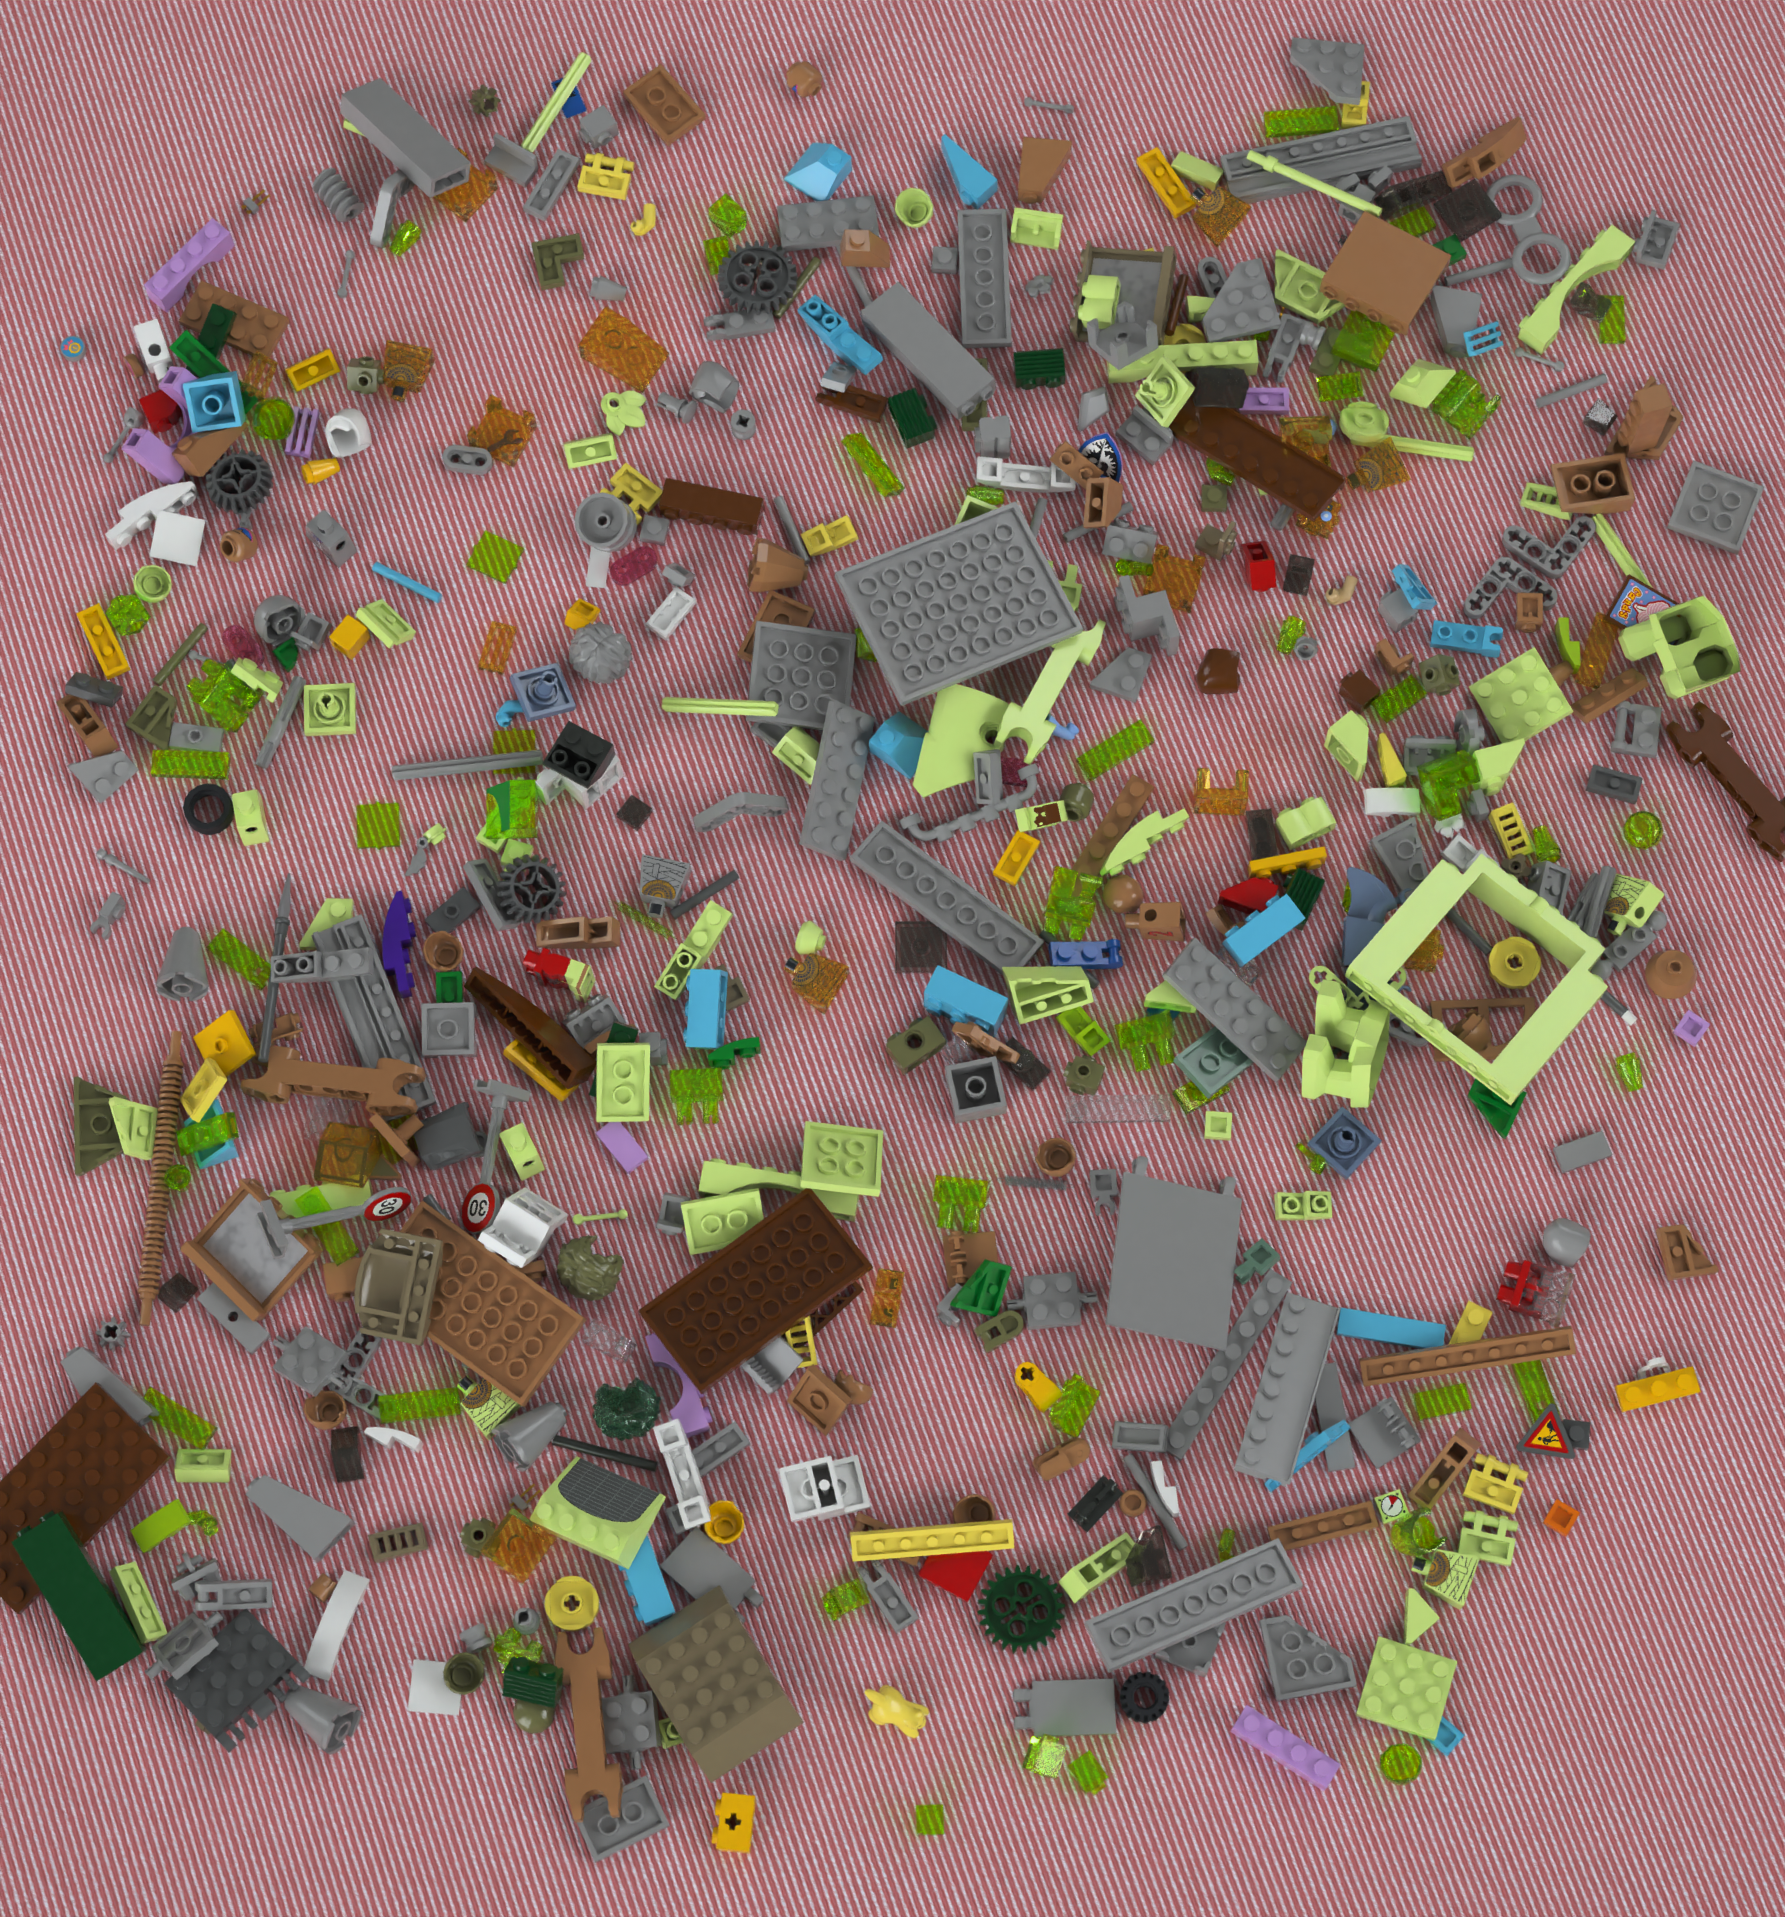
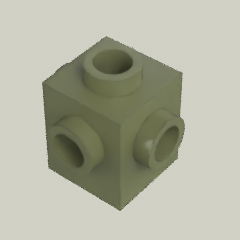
[347,356,385,394]
[1419,654,1460,696]
[1063,1055,1105,1097]
[460,1517,501,1559]

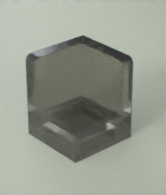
[1569,282,1612,323]
[1283,554,1315,596]

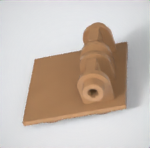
[942,1231,998,1288]

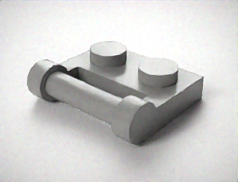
[1611,701,1662,758]

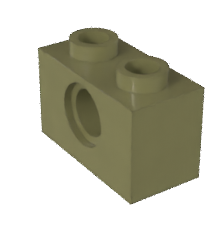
[886,1015,946,1076]

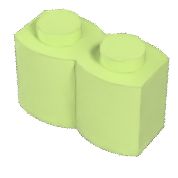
[1078,275,1121,329]
[1275,797,1336,850]

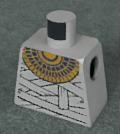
[640,854,691,918]

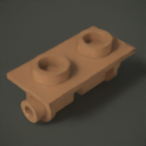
[1049,440,1104,490]
[248,1012,304,1047]

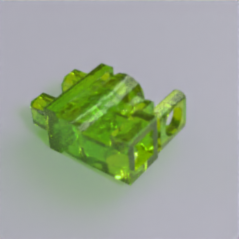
[1431,369,1501,440]
[186,658,264,733]
[1043,866,1103,941]

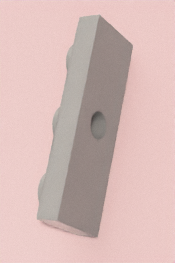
[196,1282,271,1355]

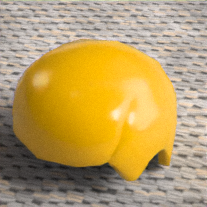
[704,1500,744,1544]

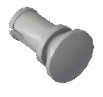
[657,392,697,424]
[513,1608,540,1635]

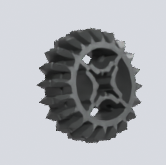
[205,449,273,515]
[497,854,566,924]

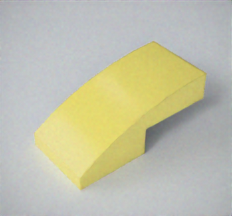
[1341,81,1370,129]
[800,515,859,557]

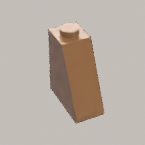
[1018,137,1072,204]

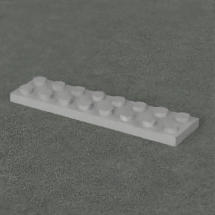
[850,821,1044,976]
[1084,1538,1303,1673]

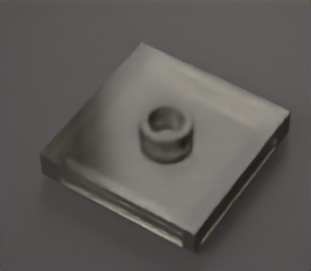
[1433,179,1502,243]
[895,921,947,973]

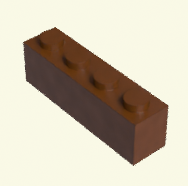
[659,478,764,535]

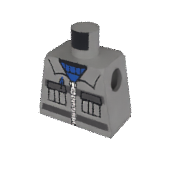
[305,510,357,568]

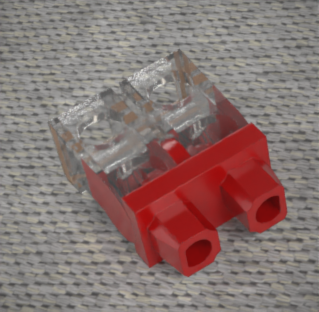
[1496,1260,1576,1328]

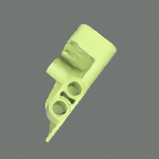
[913,684,1009,798]

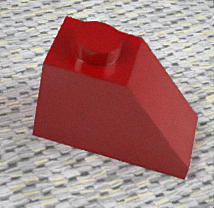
[138,390,182,434]
[1241,541,1277,592]
[1218,877,1279,915]

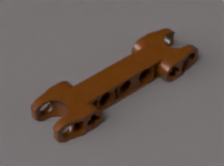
[1665,701,1785,862]

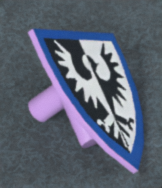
[1078,432,1123,482]

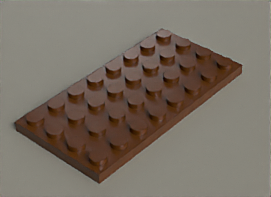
[638,1188,873,1394]
[0,1383,171,1614]

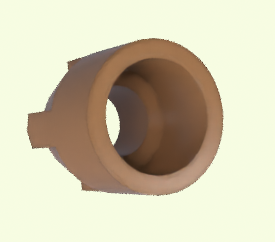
[308,1573,336,1603]

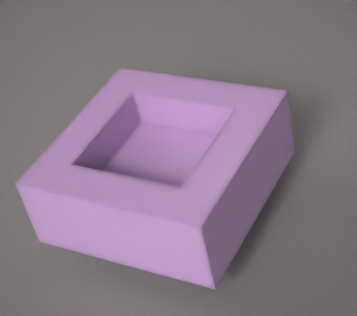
[1673,1009,1710,1047]

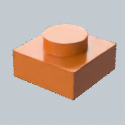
[1542,1499,1580,1537]

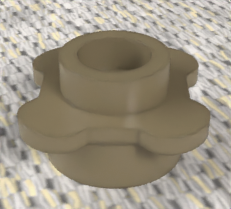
[1501,854,1531,880]

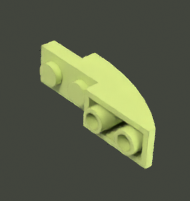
[1099,808,1189,876]
[654,900,734,1000]

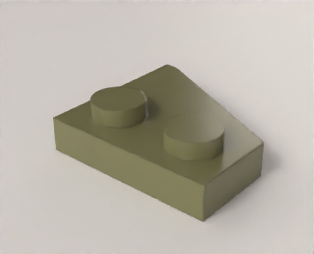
[125,685,177,753]

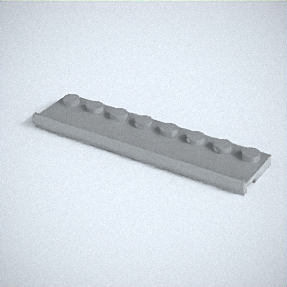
[1220,116,1422,207]
[311,914,437,1123]
[1234,1292,1341,1487]

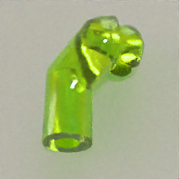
[1206,458,1236,487]
[1115,559,1154,576]
[186,1510,218,1536]
[1218,1528,1235,1563]

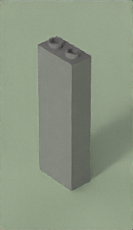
[340,78,471,198]
[861,282,996,420]

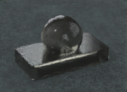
[998,1037,1051,1091]

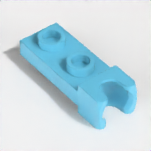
[1430,620,1503,658]

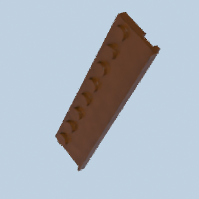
[1155,384,1346,522]

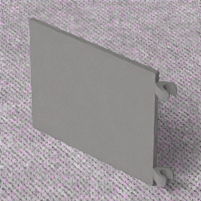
[1105,1156,1242,1351]

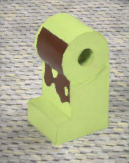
[1015,800,1068,832]

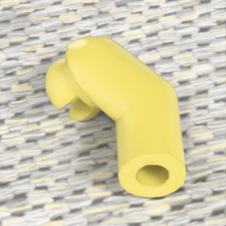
[630,203,656,236]

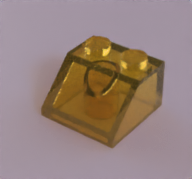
[314,1121,383,1188]
[480,1507,556,1586]

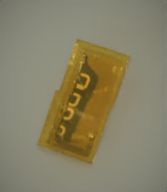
[870,1268,905,1328]

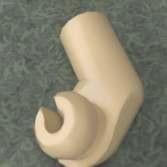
[1325,575,1358,605]

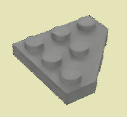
[1290,37,1364,105]
[1202,258,1281,343]
[1259,1615,1357,1702]

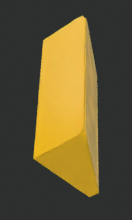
[284,348,341,392]

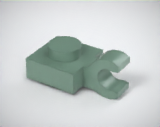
[1234,1238,1281,1285]

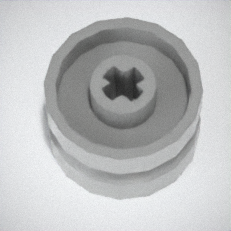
[574,493,637,553]

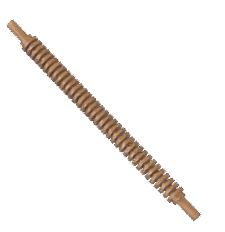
[137,1031,184,1326]

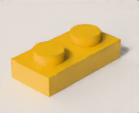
[993,830,1040,887]

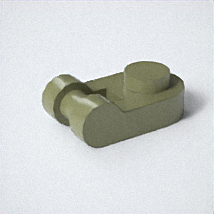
[974,1310,1024,1353]

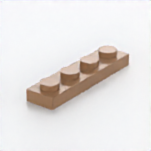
[1267,1501,1379,1551]

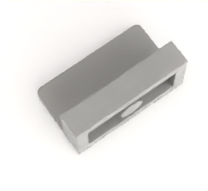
[484,133,539,188]
[973,749,1003,805]

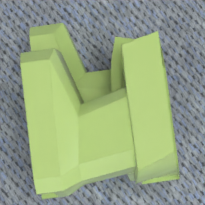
[1618,596,1741,699]
[1302,979,1390,1108]

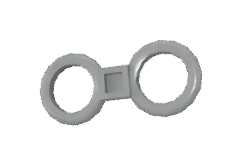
[1484,174,1571,285]

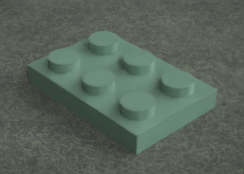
[1173,1026,1254,1099]

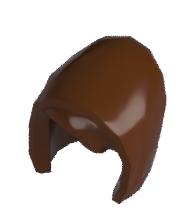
[1196,648,1241,695]

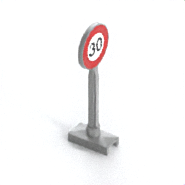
[461,1079,530,1235]
[257,1187,412,1259]

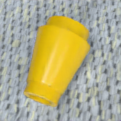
[301,458,340,485]

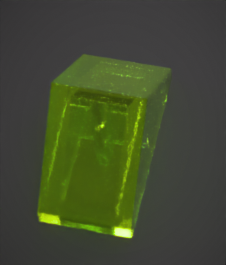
[1316,371,1363,402]

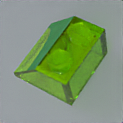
[486,779,538,839]

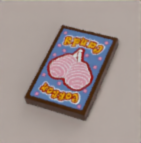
[1603,574,1680,645]

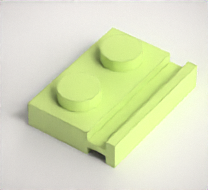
[355,599,416,648]

